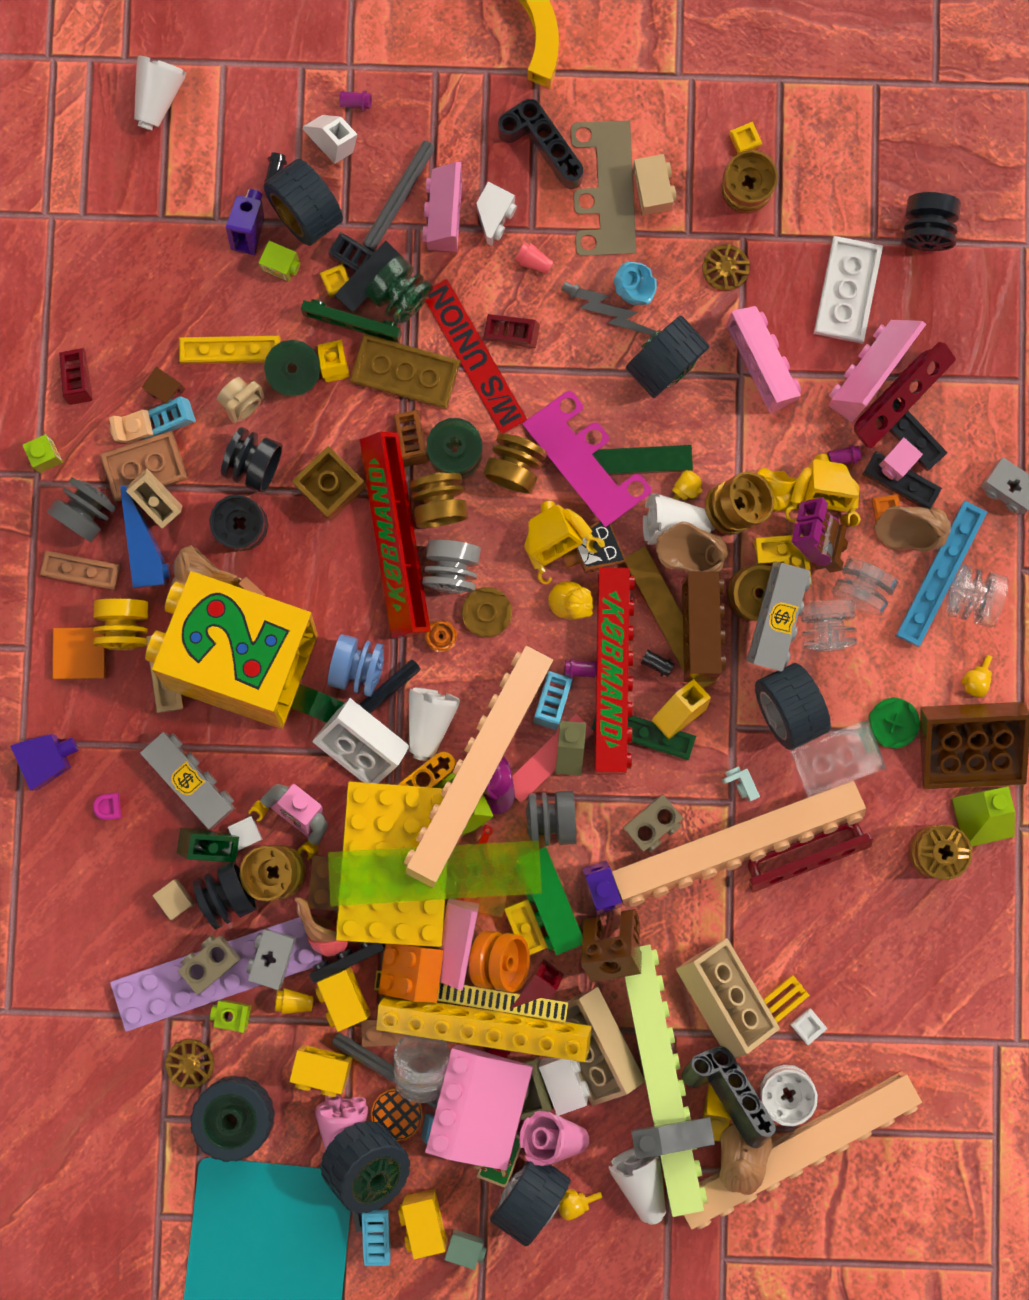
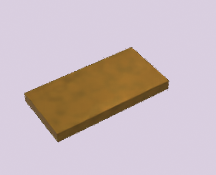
[350,333,461,410]

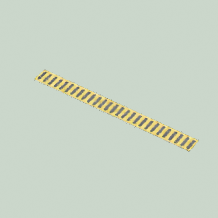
[374,971,568,1023]

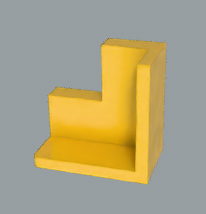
[752,534,812,587]

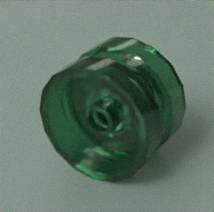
[264,339,321,398]
[427,418,483,478]

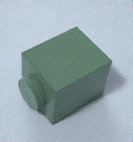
[445,1229,487,1270]

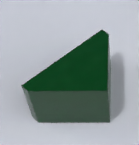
[291,684,344,723]

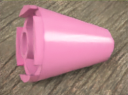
[520,1111,589,1166]

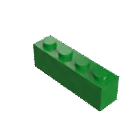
[515,846,583,955]

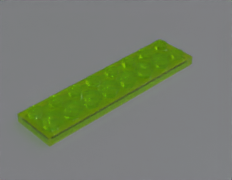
[328,841,542,906]

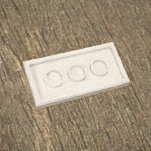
[813,236,883,344]

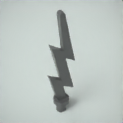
[561,281,660,336]

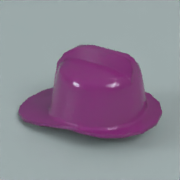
[483,756,515,814]

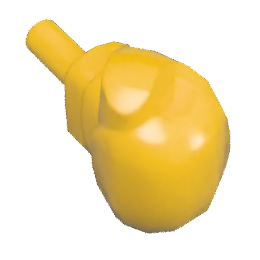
[672,470,703,501]
[961,655,992,698]
[558,1189,602,1221]

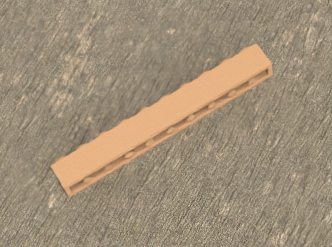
[404,646,553,888]
[612,781,866,907]
[684,1071,922,1229]

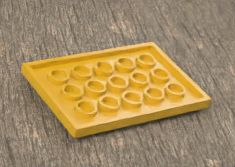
[336,782,448,947]

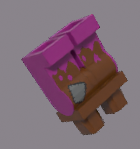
[791,497,848,573]

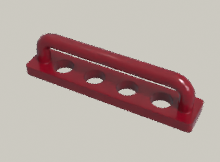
[854,342,956,449]
[748,823,873,892]

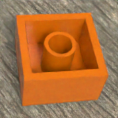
[378,943,444,1003]

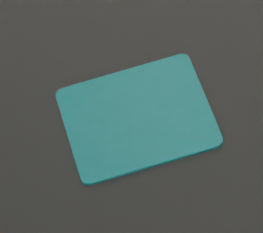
[184,1157,351,1300]

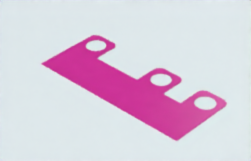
[522,391,652,527]

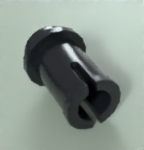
[264,152,287,182]
[641,649,675,677]

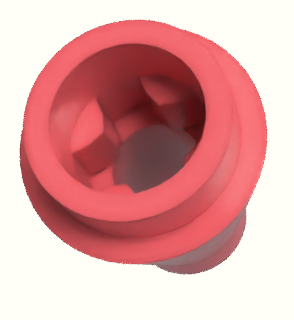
[515,242,553,274]

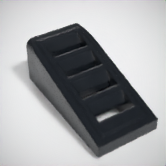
[328,232,374,272]

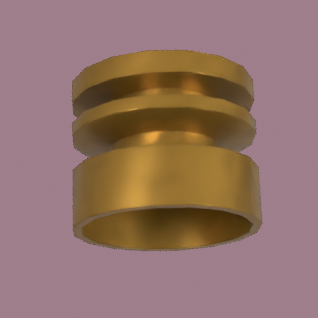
[721,150,778,213]
[483,433,547,494]
[705,471,774,535]
[409,473,469,528]
[908,825,972,880]
[240,845,306,901]

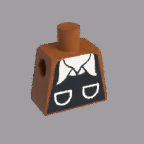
[562,520,626,573]

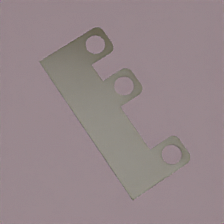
[571,120,636,255]

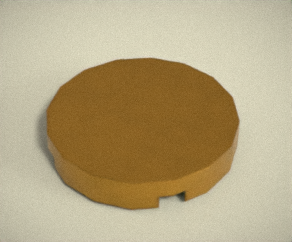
[462,587,512,638]

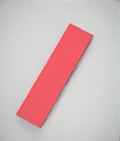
[512,714,594,803]

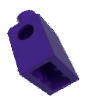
[226,189,265,255]
[10,734,79,791]
[582,860,622,915]

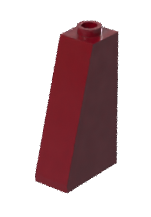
[483,959,564,1058]

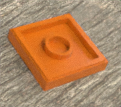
[53,628,106,680]

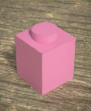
[879,438,923,481]

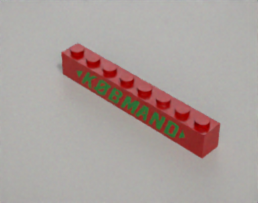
[359,431,431,638]
[594,567,635,775]

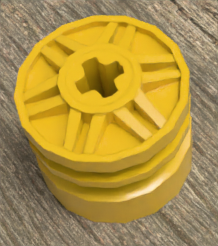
[93,599,148,650]

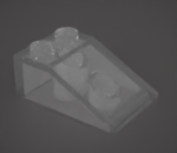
[791,721,887,797]

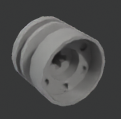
[422,539,481,594]

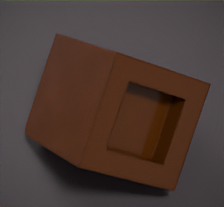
[142,367,185,404]

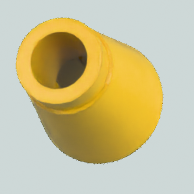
[275,988,313,1014]

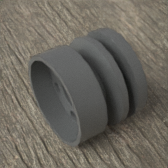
[47,477,116,543]
[526,791,576,847]

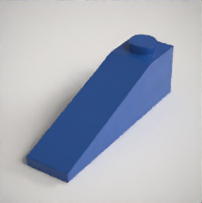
[120,485,171,588]

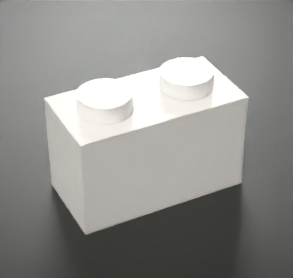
[539,1057,590,1116]

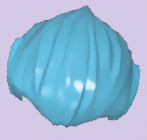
[614,261,657,306]

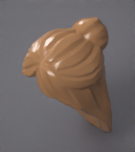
[874,506,951,552]
[656,521,728,572]
[171,545,243,587]
[720,1124,773,1195]

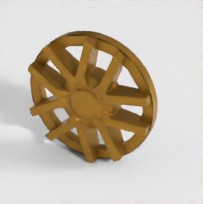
[702,244,750,291]
[165,1039,215,1089]

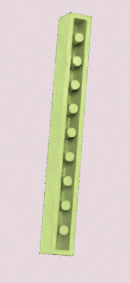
[625,945,708,1217]

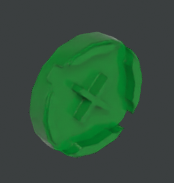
[868,697,920,749]

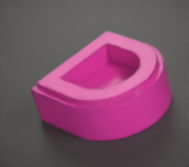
[93,793,122,820]

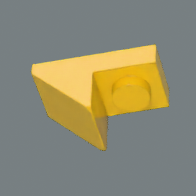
[317,339,350,382]
[702,1084,731,1141]

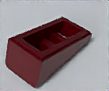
[483,314,540,348]
[59,348,93,405]

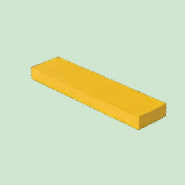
[179,336,281,364]

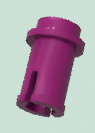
[339,91,372,111]
[827,444,861,464]
[564,658,597,679]

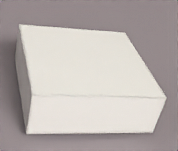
[228,816,263,850]
[790,1008,828,1045]

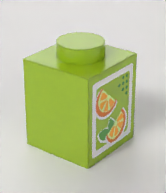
[259,241,300,282]
[23,434,63,473]

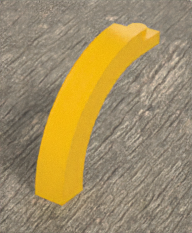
[518,0,559,89]

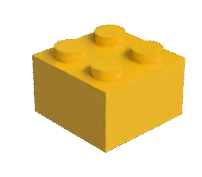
[315,966,371,1032]
[290,1044,353,1097]
[398,1188,447,1259]

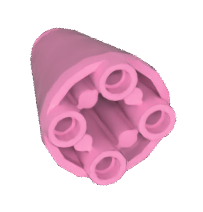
[315,1095,368,1151]

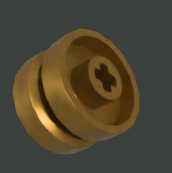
[726,565,772,621]

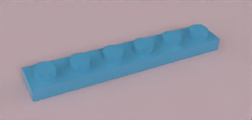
[895,501,987,647]

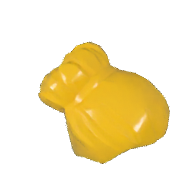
[756,468,796,512]
[548,581,593,620]

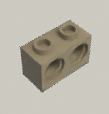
[622,795,683,852]
[178,935,242,995]

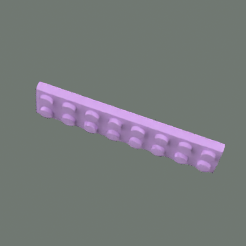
[110,917,323,1032]

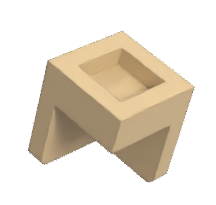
[153,879,196,920]

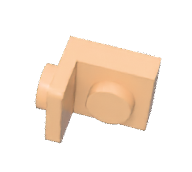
[109,410,153,444]

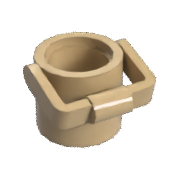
[216,377,265,424]

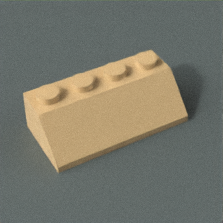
[676,938,780,1058]
[565,987,645,1106]

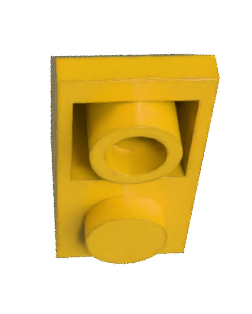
[652,679,711,739]

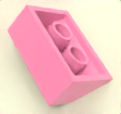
[422,162,463,252]
[439,898,479,990]

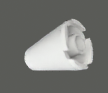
[134,56,187,130]
[643,493,715,545]
[409,687,460,761]
[609,1148,666,1225]

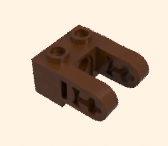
[581,909,642,982]

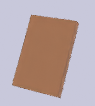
[100,431,188,503]

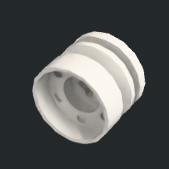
[760,1064,818,1126]

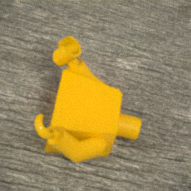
[785,454,861,527]
[524,501,605,584]

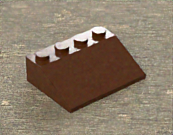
[920,702,1029,789]

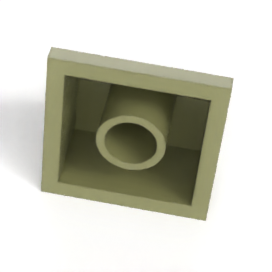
[520,1057,554,1120]

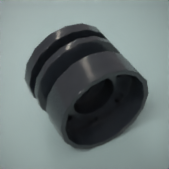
[902,192,961,251]
[221,427,283,493]
[209,495,269,551]
[193,861,257,930]

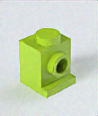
[210,999,252,1033]

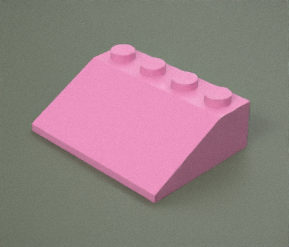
[828,320,926,422]
[425,1044,533,1170]

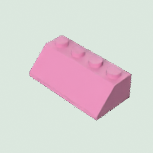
[726,306,801,414]

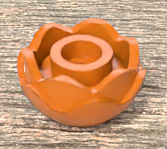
[425,620,457,652]

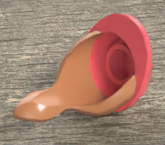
[295,898,348,957]

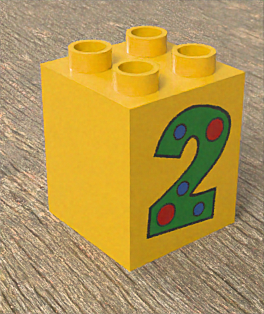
[145,571,318,730]

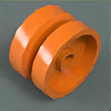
[469,930,530,993]

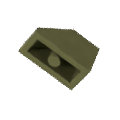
[555,721,586,776]

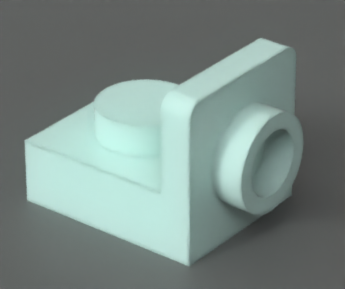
[721,766,760,801]

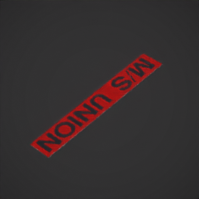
[421,279,527,433]

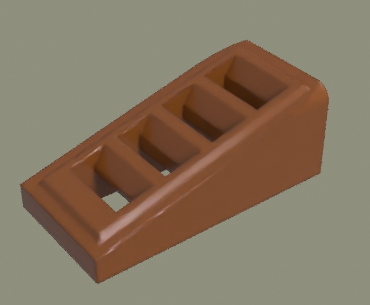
[394,410,428,467]

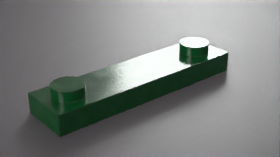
[301,299,402,343]

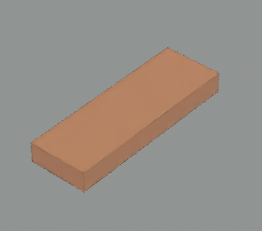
[40,550,121,591]

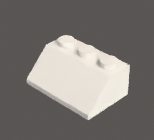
[312,698,409,784]

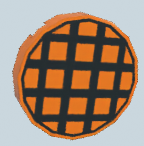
[371,1088,423,1141]

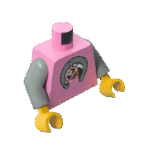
[248,784,328,860]

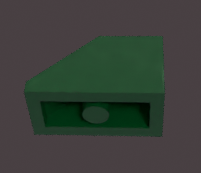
[176,828,239,862]

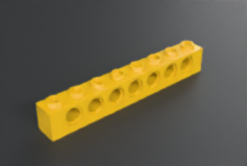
[376,995,592,1062]

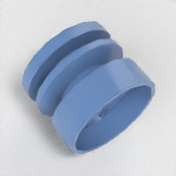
[328,634,384,697]

